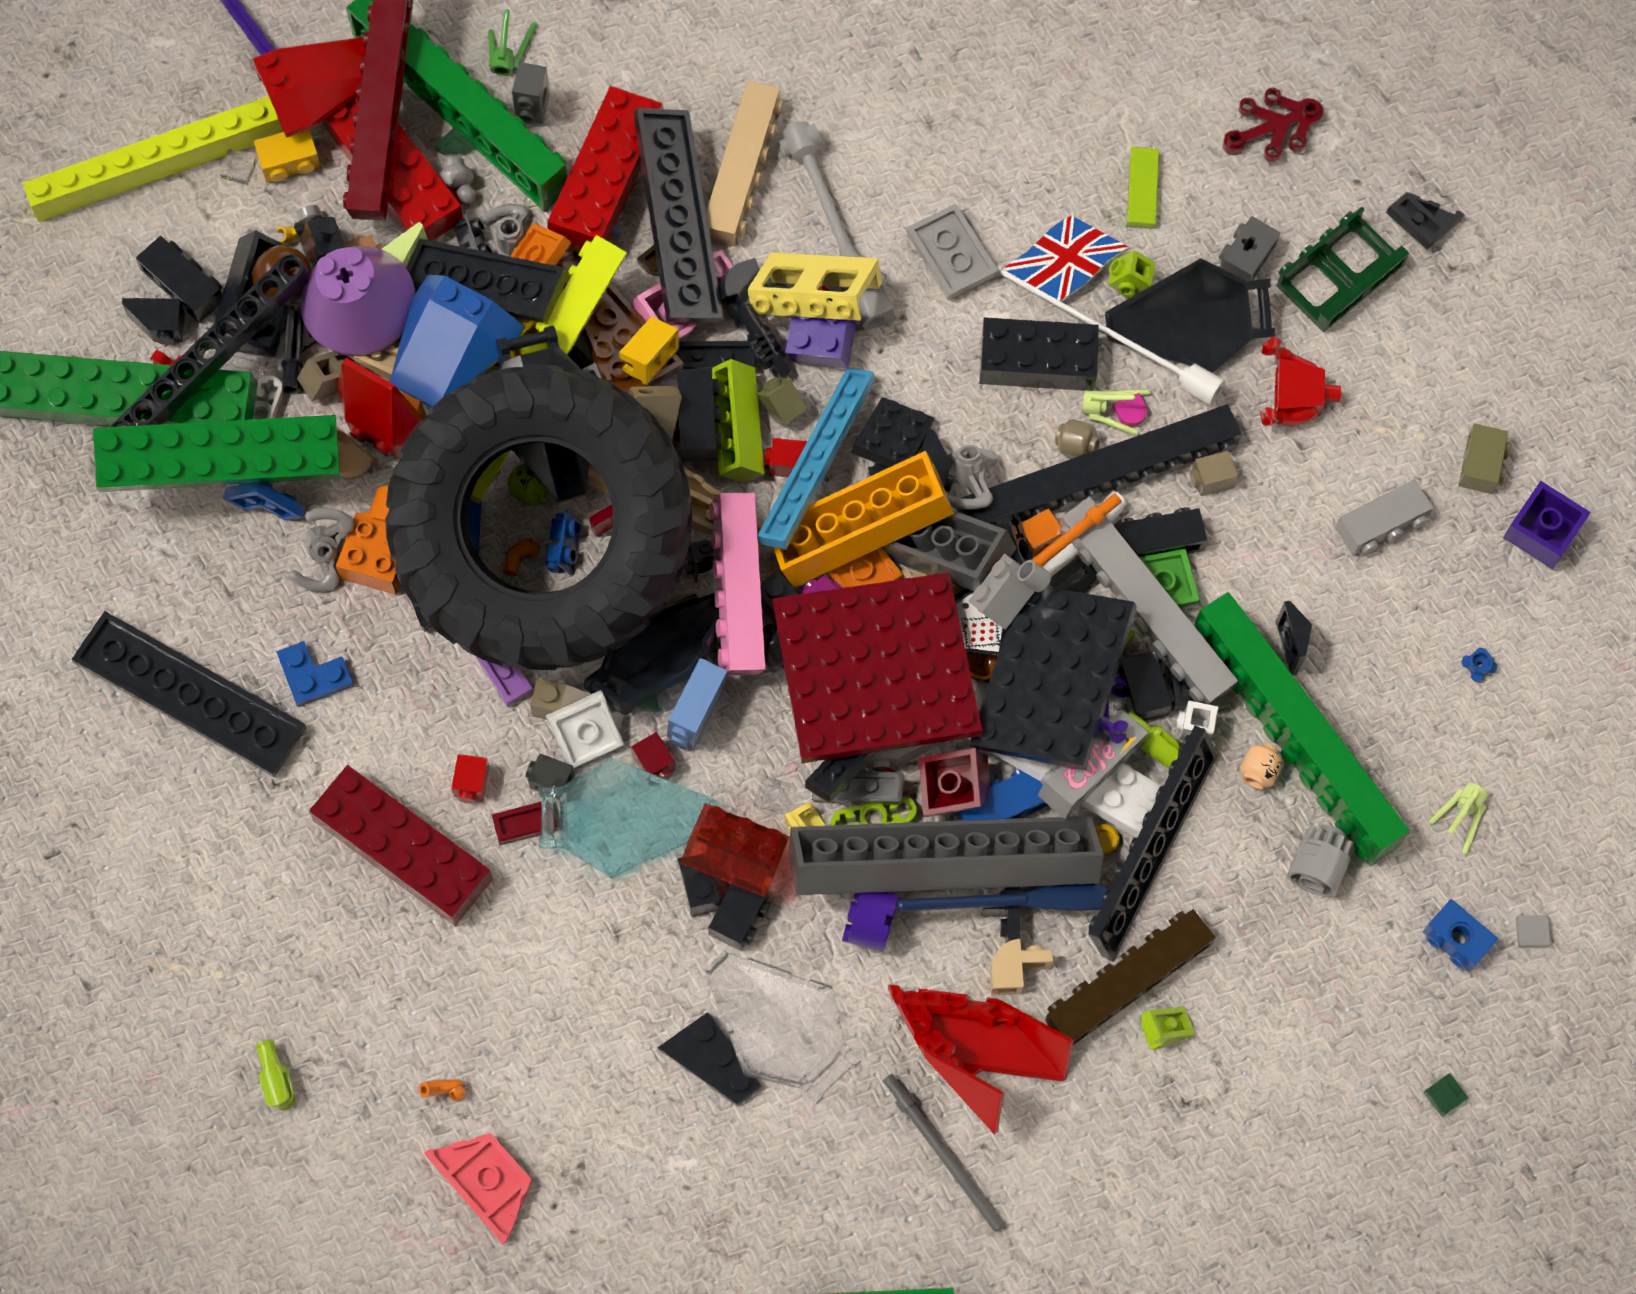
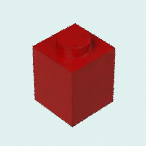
[765,438,808,478]
[451,754,490,803]

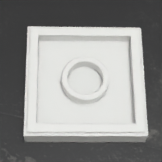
[546,690,625,769]

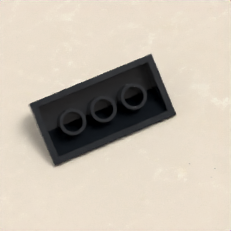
[214,230,304,358]

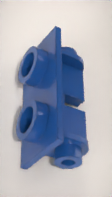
[545,509,582,575]

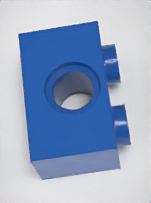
[1422,899,1499,972]

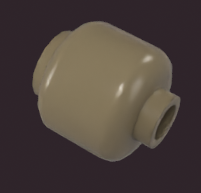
[1055,419,1100,458]

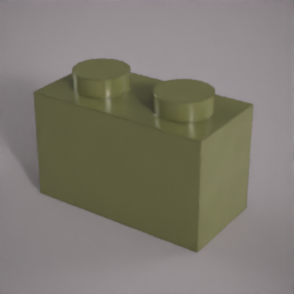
[1458,423,1511,494]

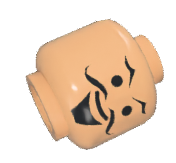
[1239,743,1284,790]

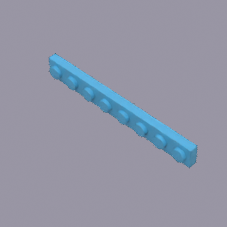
[757,367,875,549]

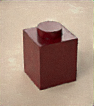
[631,732,676,785]

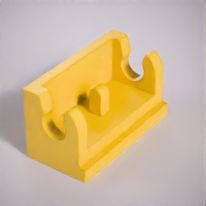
[619,316,679,385]

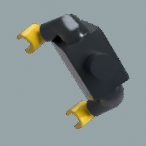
[276,215,346,270]

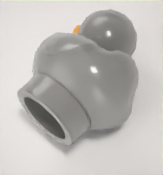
[439,157,477,205]

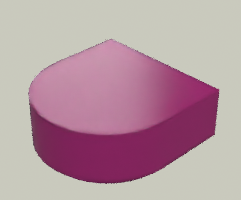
[1112,393,1147,427]

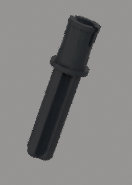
[281,309,304,393]

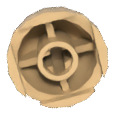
[337,427,376,479]

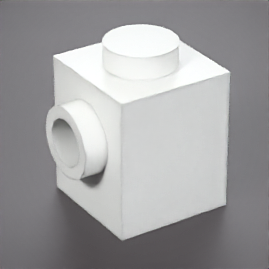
[1176,701,1218,740]

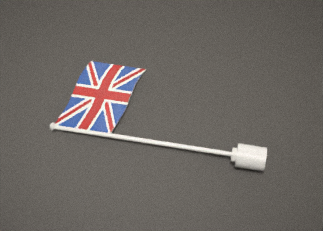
[997,215,1225,406]

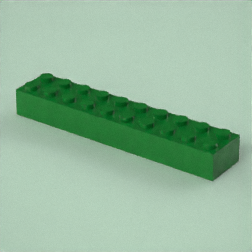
[346,0,568,212]
[0,351,258,426]
[1194,591,1410,867]

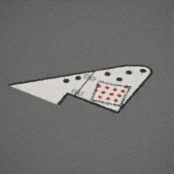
[955,590,1005,655]

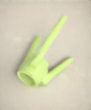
[1082,390,1151,435]
[1429,783,1488,854]

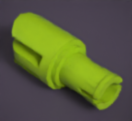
[1127,710,1182,767]
[255,1039,295,1110]

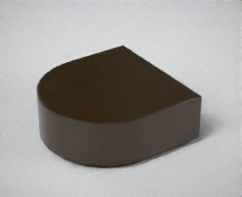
[637,245,659,276]

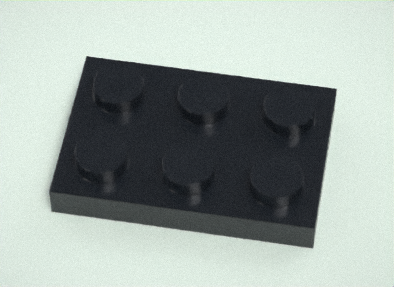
[851,397,935,468]

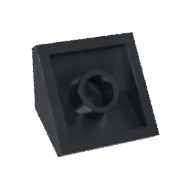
[1275,601,1312,676]

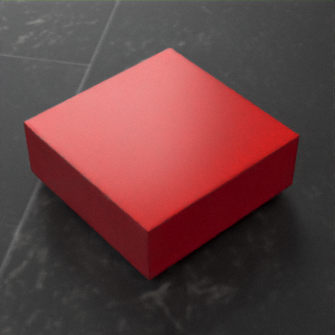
[589,504,613,537]

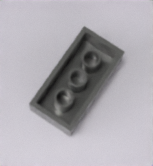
[883,511,1016,591]

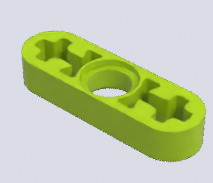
[830,796,917,826]

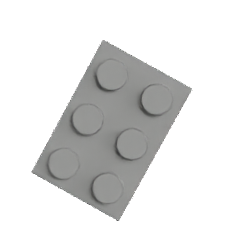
[906,203,998,300]

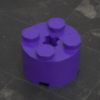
[842,892,899,952]

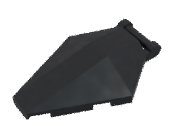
[1105,258,1276,373]
[496,326,589,503]
[584,589,720,715]

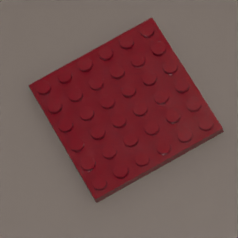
[772,572,982,764]

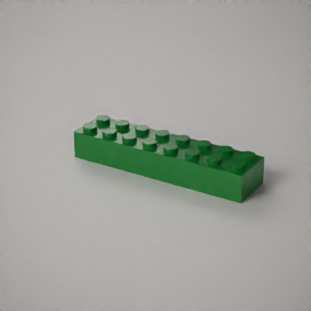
[93,415,340,492]

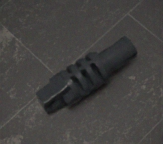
[735,303,790,378]

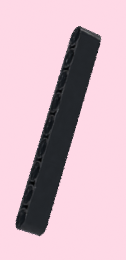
[111,254,309,427]

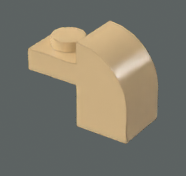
[990,939,1053,995]

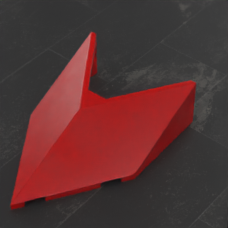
[888,984,1073,1135]

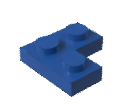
[222,481,305,520]
[276,641,354,707]

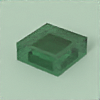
[1423,1073,1468,1117]

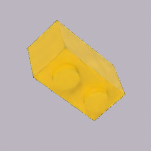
[253,129,321,183]

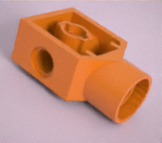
[336,486,400,595]

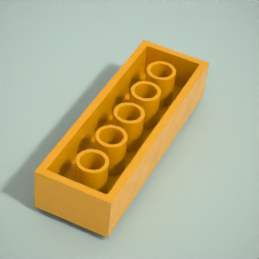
[773,451,954,588]

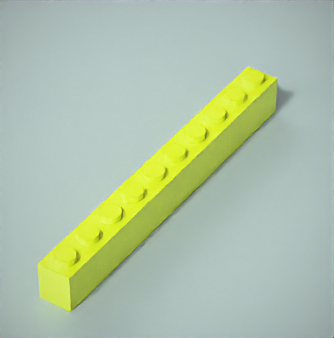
[22,96,283,222]
[470,235,627,504]

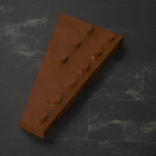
[556,244,684,393]

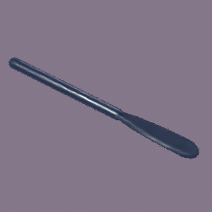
[896,883,1108,912]

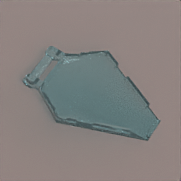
[538,756,716,879]

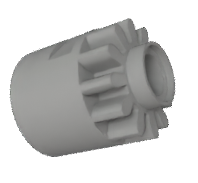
[1287,825,1356,897]

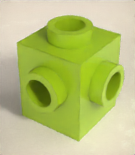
[1108,250,1156,298]

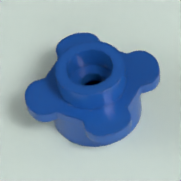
[1461,648,1497,682]

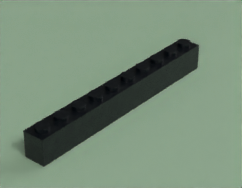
[957,404,1242,526]

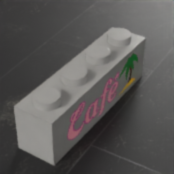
[1038,709,1148,819]

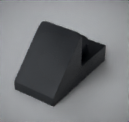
[981,887,1020,943]

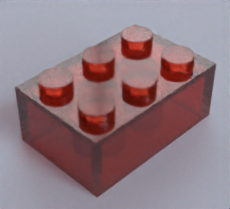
[680,803,790,897]

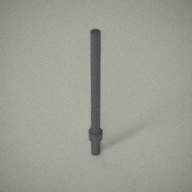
[883,1074,1004,1232]

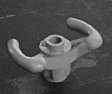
[481,204,529,254]
[947,445,998,510]
[289,508,354,591]

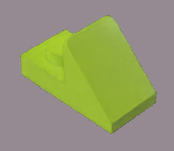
[1141,1006,1196,1050]

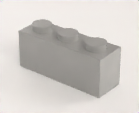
[1335,479,1433,556]

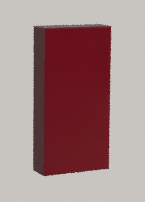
[491,799,558,845]

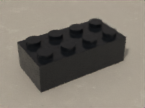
[979,317,1099,391]

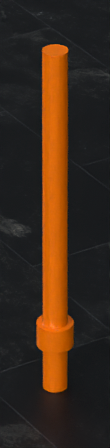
[1032,493,1122,566]

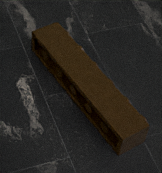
[1045,909,1216,1045]

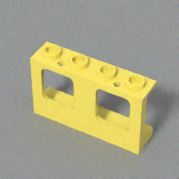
[747,252,882,321]

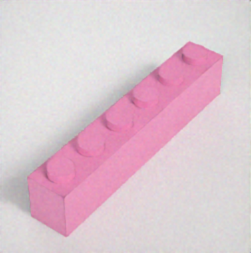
[709,493,765,675]

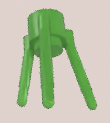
[488,9,537,76]

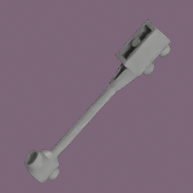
[780,121,897,329]

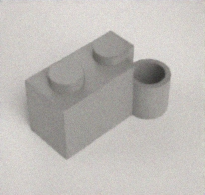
[969,553,1051,629]

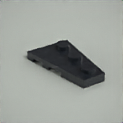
[657,1012,762,1106]

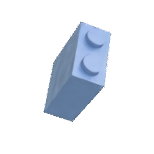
[667,658,727,750]

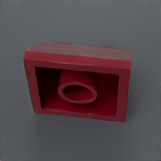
[919,748,990,817]

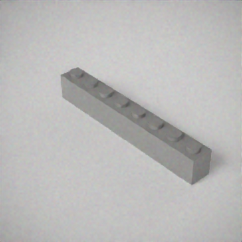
[1059,496,1238,705]

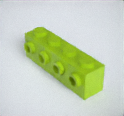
[712,359,764,483]

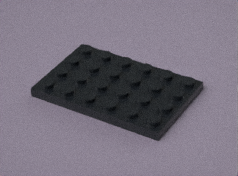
[969,587,1137,771]

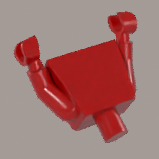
[1260,337,1341,427]

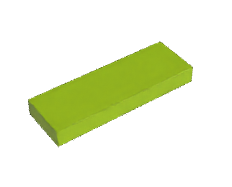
[1126,147,1159,228]

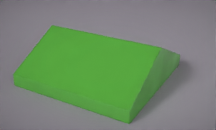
[1139,548,1200,607]

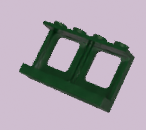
[1276,207,1409,333]

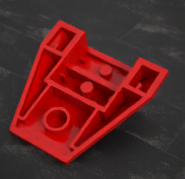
[251,37,366,138]
[338,358,424,459]

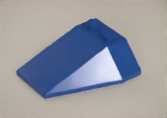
[389,275,525,408]

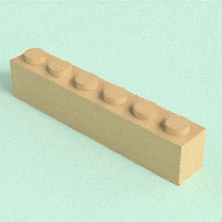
[706,80,784,247]

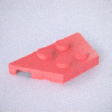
[424,1133,532,1245]

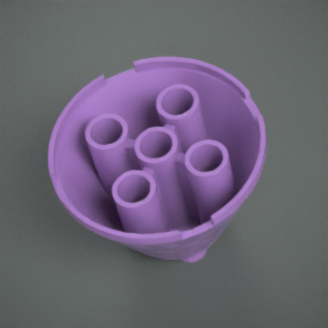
[300,246,416,356]

